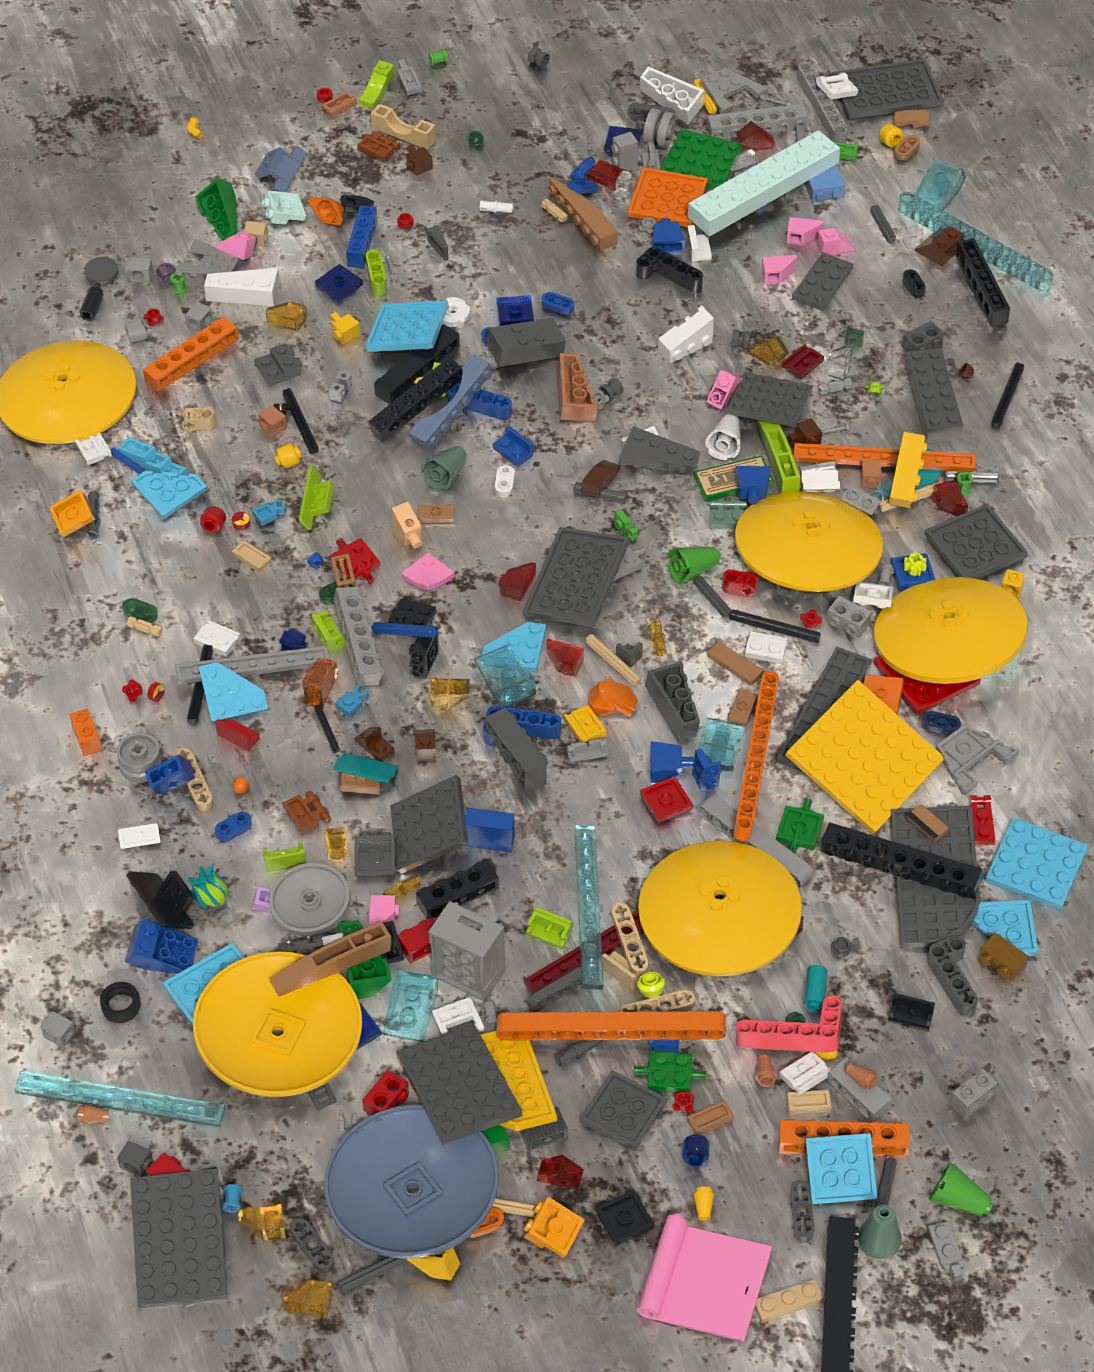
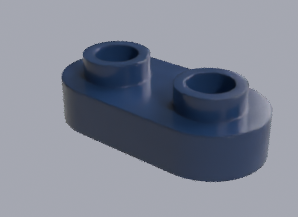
[922,711,961,735]

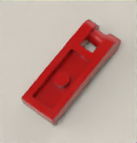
[970,795,996,845]

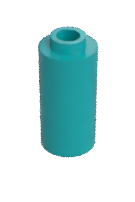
[804,965,828,1013]

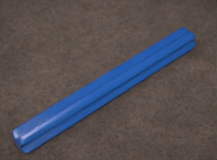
[371,622,438,638]

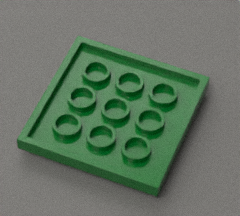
[660,129,744,189]

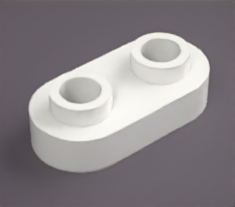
[495,465,515,497]

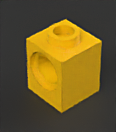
[1002,569,1025,600]

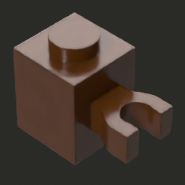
[406,145,433,176]
[788,418,822,448]

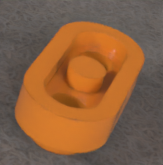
[469,1207,504,1238]

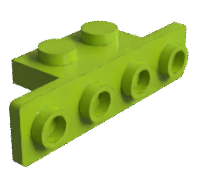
[299,465,334,530]

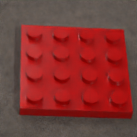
[874,656,981,715]

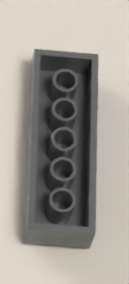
[905,348,963,443]

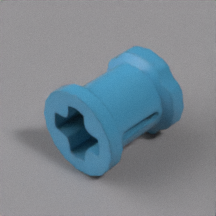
[222,1184,243,1213]

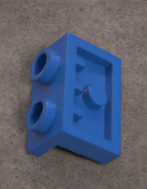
[493,426,533,468]
[692,748,722,792]

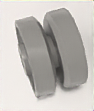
[643,108,676,149]
[116,732,162,783]

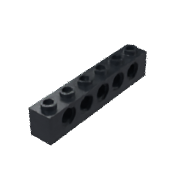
[956,238,1010,327]
[369,357,463,443]

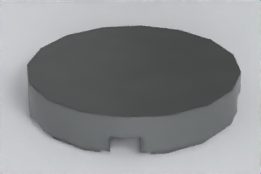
[84,257,119,285]

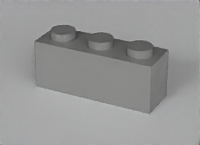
[827,1057,892,1122]

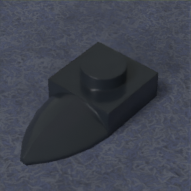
[340,195,374,212]

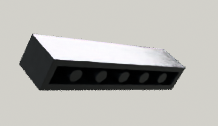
[374,324,460,404]

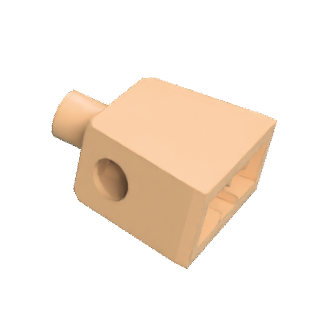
[390,502,423,549]

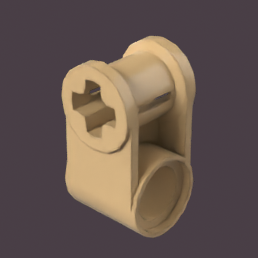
[182,406,217,432]

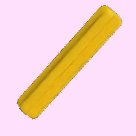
[693,79,717,115]

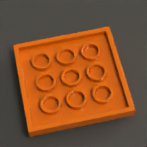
[627,167,708,227]

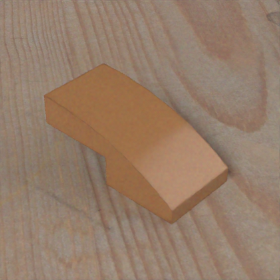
[894,110,930,128]

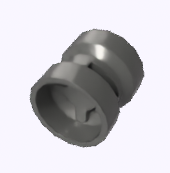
[528,47,550,68]
[731,329,751,349]
[599,378,624,402]

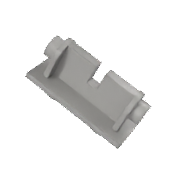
[641,142,660,170]
[840,485,881,516]
[566,738,608,763]

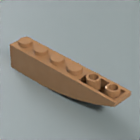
[548,177,618,251]
[270,921,391,997]

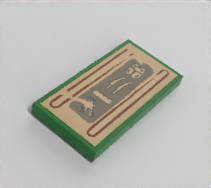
[694,455,774,502]

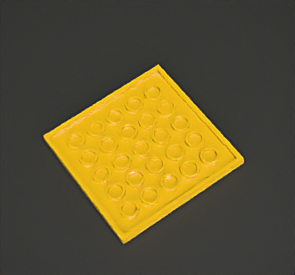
[785,680,944,835]

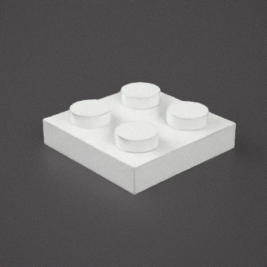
[853,582,893,608]

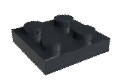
[595,1190,654,1246]

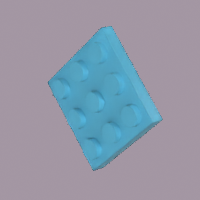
[805,1133,877,1205]

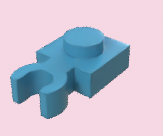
[252,499,287,526]
[335,685,369,717]

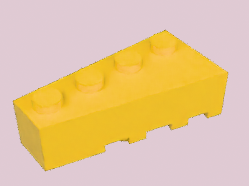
[888,432,927,509]

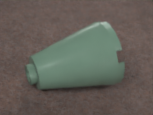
[421,446,467,490]
[858,1205,902,1259]

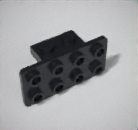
[126,871,195,929]

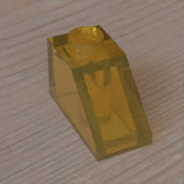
[266,301,307,332]
[748,336,789,365]

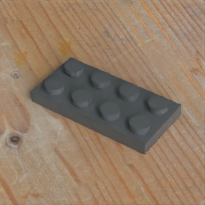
[792,252,853,311]

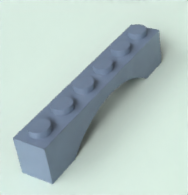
[409,353,493,451]

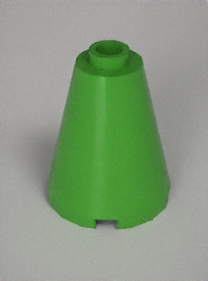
[667,547,721,584]
[930,1162,993,1217]

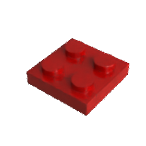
[640,776,693,823]

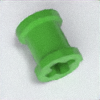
[428,49,448,66]
[170,272,187,295]
[955,472,973,496]

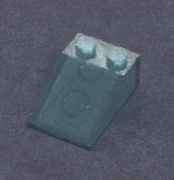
[911,158,966,214]
[474,645,536,707]
[698,717,745,772]
[383,969,438,1042]

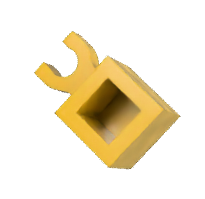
[330,312,360,345]

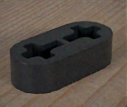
[902,269,926,298]

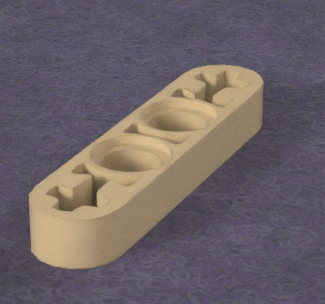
[175,748,213,811]
[611,903,649,976]
[617,990,695,1012]

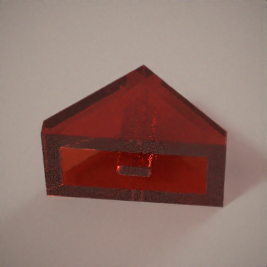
[537,1154,584,1190]

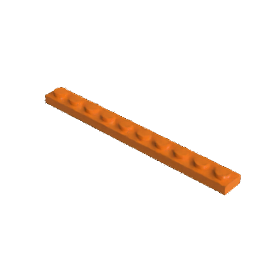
[794,443,976,472]

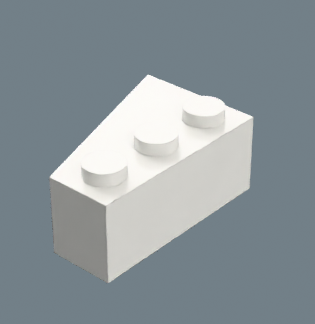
[658,306,714,363]

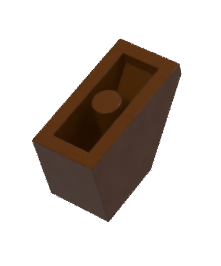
[415,729,436,764]

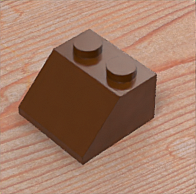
[915,226,964,267]

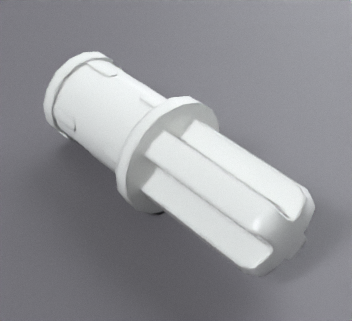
[480,200,513,214]

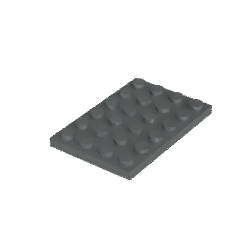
[832,58,944,119]
[523,527,630,627]
[396,1024,523,1145]
[130,1169,227,1308]

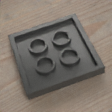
[580,1070,667,1151]

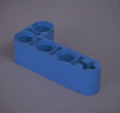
[447,370,512,420]
[483,706,562,746]

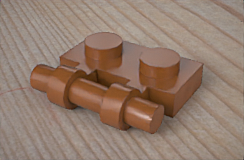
[357,131,401,162]
[282,790,331,835]

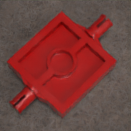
[330,538,381,584]

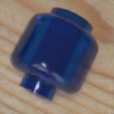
[279,628,308,651]
[681,1134,710,1167]

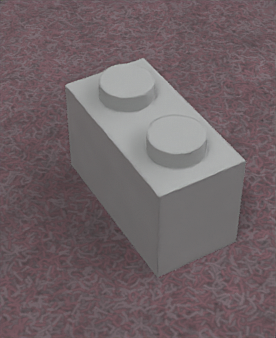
[611,132,638,172]

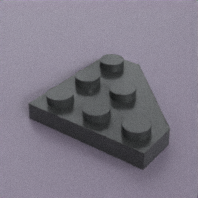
[277,929,343,953]

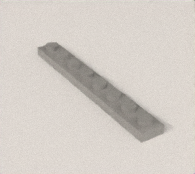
[175,646,330,684]

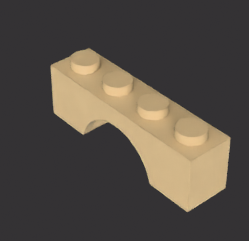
[371,104,436,150]

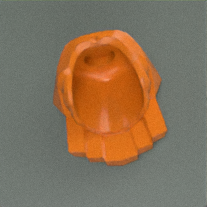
[588,677,638,717]

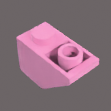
[787,217,823,245]
[761,255,797,284]
[706,370,743,410]

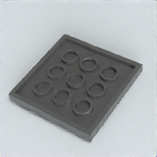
[727,372,813,428]
[925,504,1028,579]
[390,775,468,874]

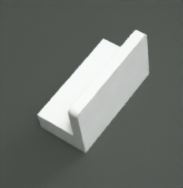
[687,225,712,262]
[801,470,840,492]
[118,819,161,849]

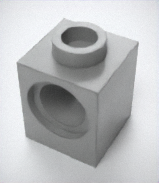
[126,257,153,283]
[185,302,213,332]
[40,1011,76,1048]

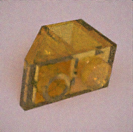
[430,678,470,708]
[324,827,349,860]
[238,1204,286,1241]
[282,1280,333,1318]

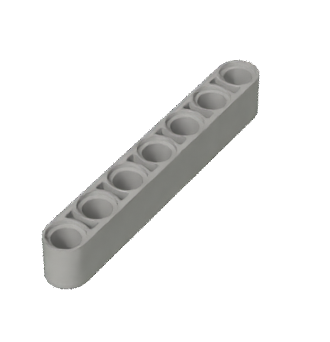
[797,61,847,143]
[697,794,814,888]

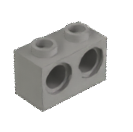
[826,596,872,638]
[950,1069,998,1119]

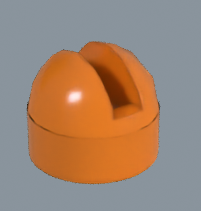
[233,777,250,794]

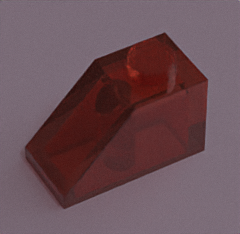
[737,121,776,151]
[931,480,968,516]
[498,562,536,602]
[547,639,584,677]

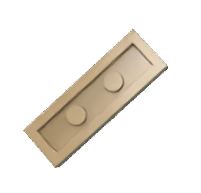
[755,1279,824,1323]

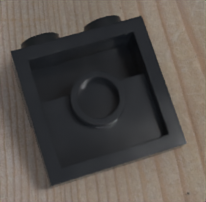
[389,599,437,639]
[409,625,439,679]

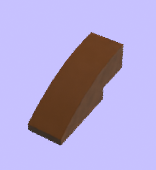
[582,460,621,497]

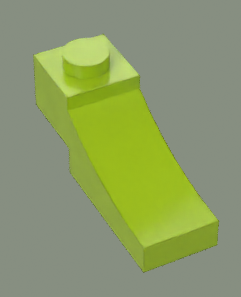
[359,60,395,109]

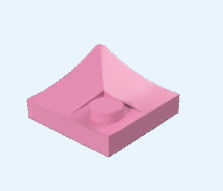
[402,553,454,591]

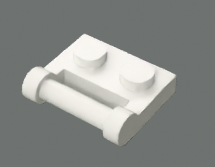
[816,72,858,100]
[432,997,484,1035]

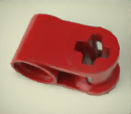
[721,569,759,597]

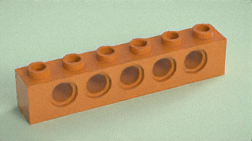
[143,316,239,392]
[779,1119,910,1157]

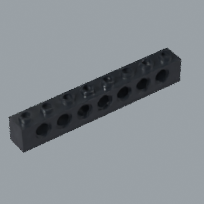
[821,822,982,899]

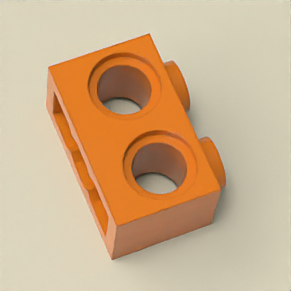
[69,708,102,757]

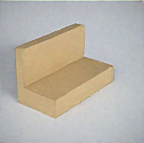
[601,951,640,991]

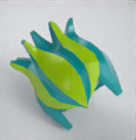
[185,863,229,910]

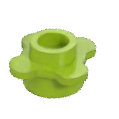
[864,382,886,395]

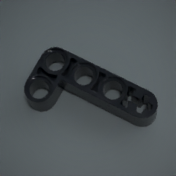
[636,247,703,292]

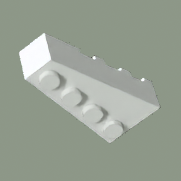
[640,67,705,125]
[204,268,280,306]

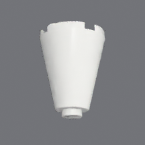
[705,414,741,460]

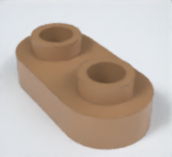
[894,135,920,161]

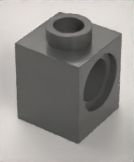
[117,1140,153,1177]

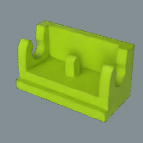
[312,611,346,653]
[263,841,306,872]
[526,907,573,949]

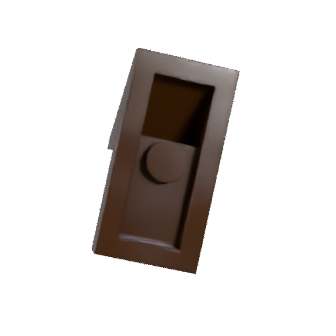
[355,727,395,762]

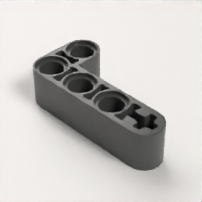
[927,935,978,1018]

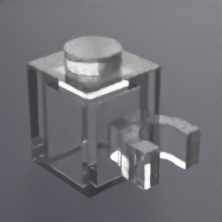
[613,171,638,202]

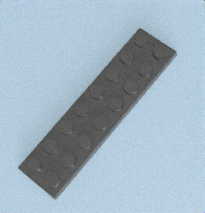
[776,646,872,772]

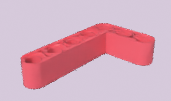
[735,995,843,1053]

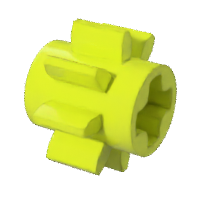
[904,553,927,576]

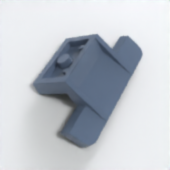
[255,146,306,192]

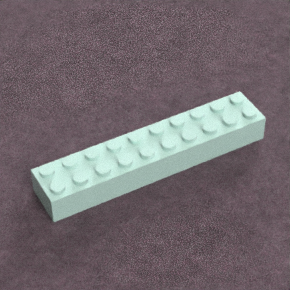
[688,130,840,237]

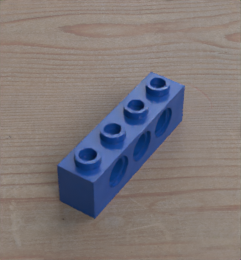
[346,205,378,269]

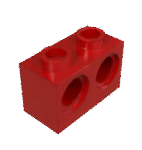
[362,1069,409,1116]

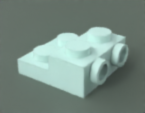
[262,191,306,224]

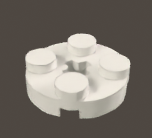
[442,297,470,328]

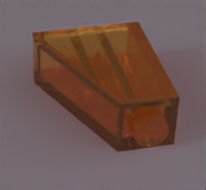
[303,658,338,709]

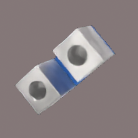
[329,370,352,404]

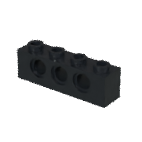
[416,860,499,920]

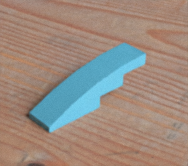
[117,437,188,475]

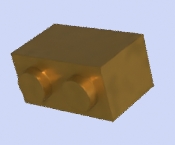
[978,932,1028,982]

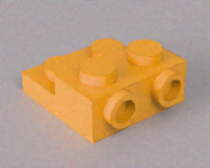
[49,490,95,537]
[523,1197,585,1258]

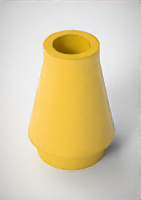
[693,1187,715,1221]

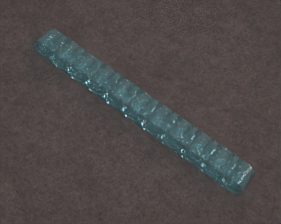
[898,192,1053,292]

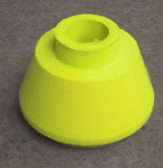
[637,972,665,998]

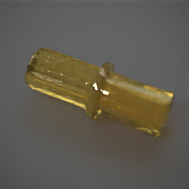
[650,620,667,656]
[382,874,421,898]

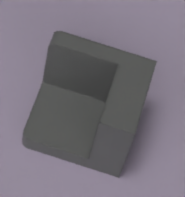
[616,642,643,668]

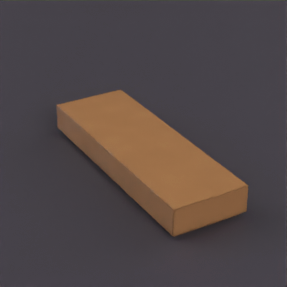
[707,641,764,686]

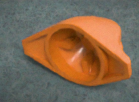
[308,197,344,226]

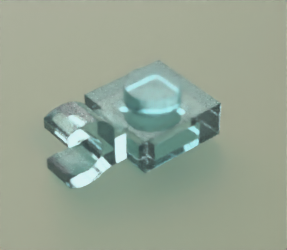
[871,479,893,501]

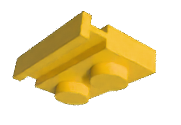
[564,705,607,742]

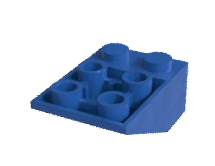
[125,917,199,974]

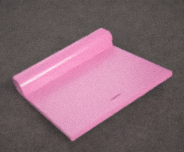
[636,1213,773,1342]

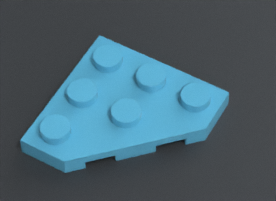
[131,471,208,520]
[480,622,546,673]
[199,662,268,723]
[972,900,1038,956]

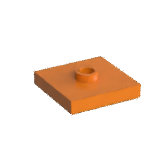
[864,675,904,715]

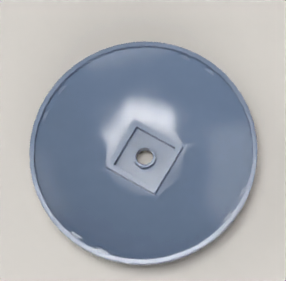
[324,1105,499,1259]

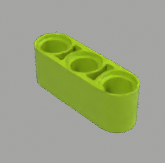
[366,249,387,296]

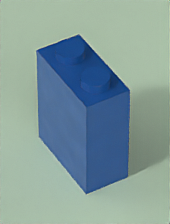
[465,808,515,853]

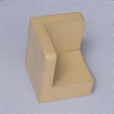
[244,221,268,247]

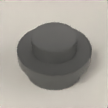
[831,937,852,957]

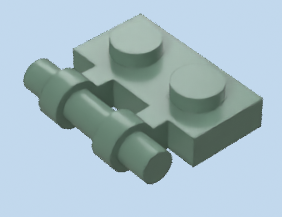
[710,499,747,529]

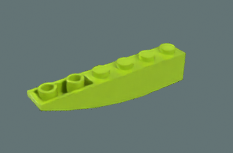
[756,420,801,493]

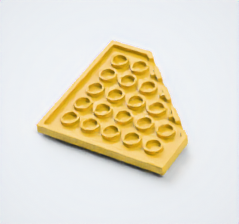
[410,1031,557,1131]

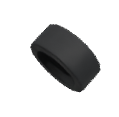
[100,982,141,1023]

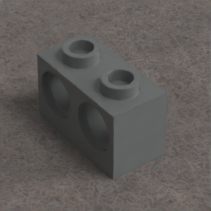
[902,321,944,351]

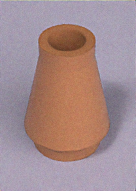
[756,1054,777,1087]
[845,1063,878,1090]
[78,1104,109,1125]

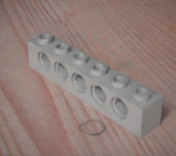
[707,103,808,139]
[333,587,384,686]

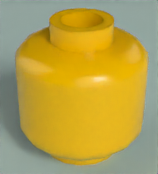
[879,123,903,148]
[274,443,302,469]

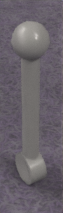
[760,94,792,106]
[385,254,398,282]
[821,424,851,434]

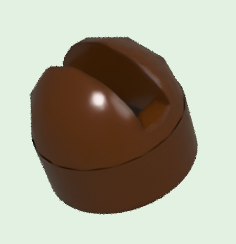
[959,363,974,378]

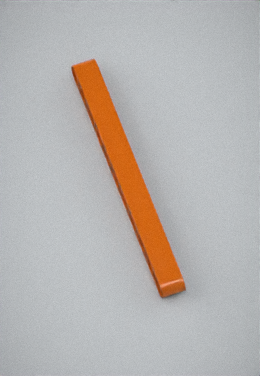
[733,671,779,841]
[496,1011,726,1041]

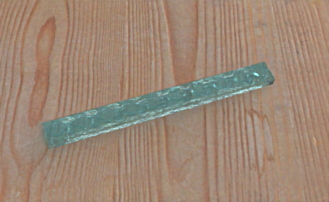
[574,825,604,990]
[14,1071,225,1127]

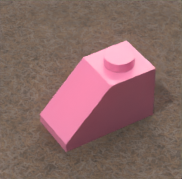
[817,228,855,255]
[216,231,256,260]
[369,895,400,926]

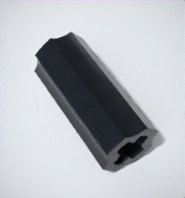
[79,286,104,321]

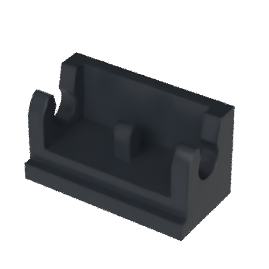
[888,993,935,1032]

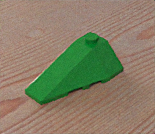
[195,178,237,241]
[338,920,392,999]

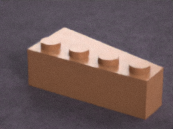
[557,353,598,422]

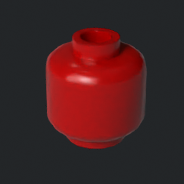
[200,506,226,533]

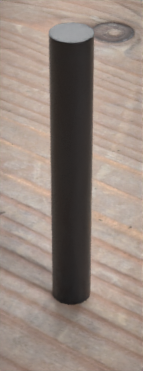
[314,705,340,753]

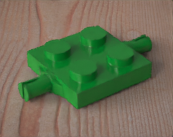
[776,798,824,854]
[634,1051,706,1094]

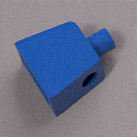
[652,218,685,253]
[735,466,770,504]
[650,741,694,783]

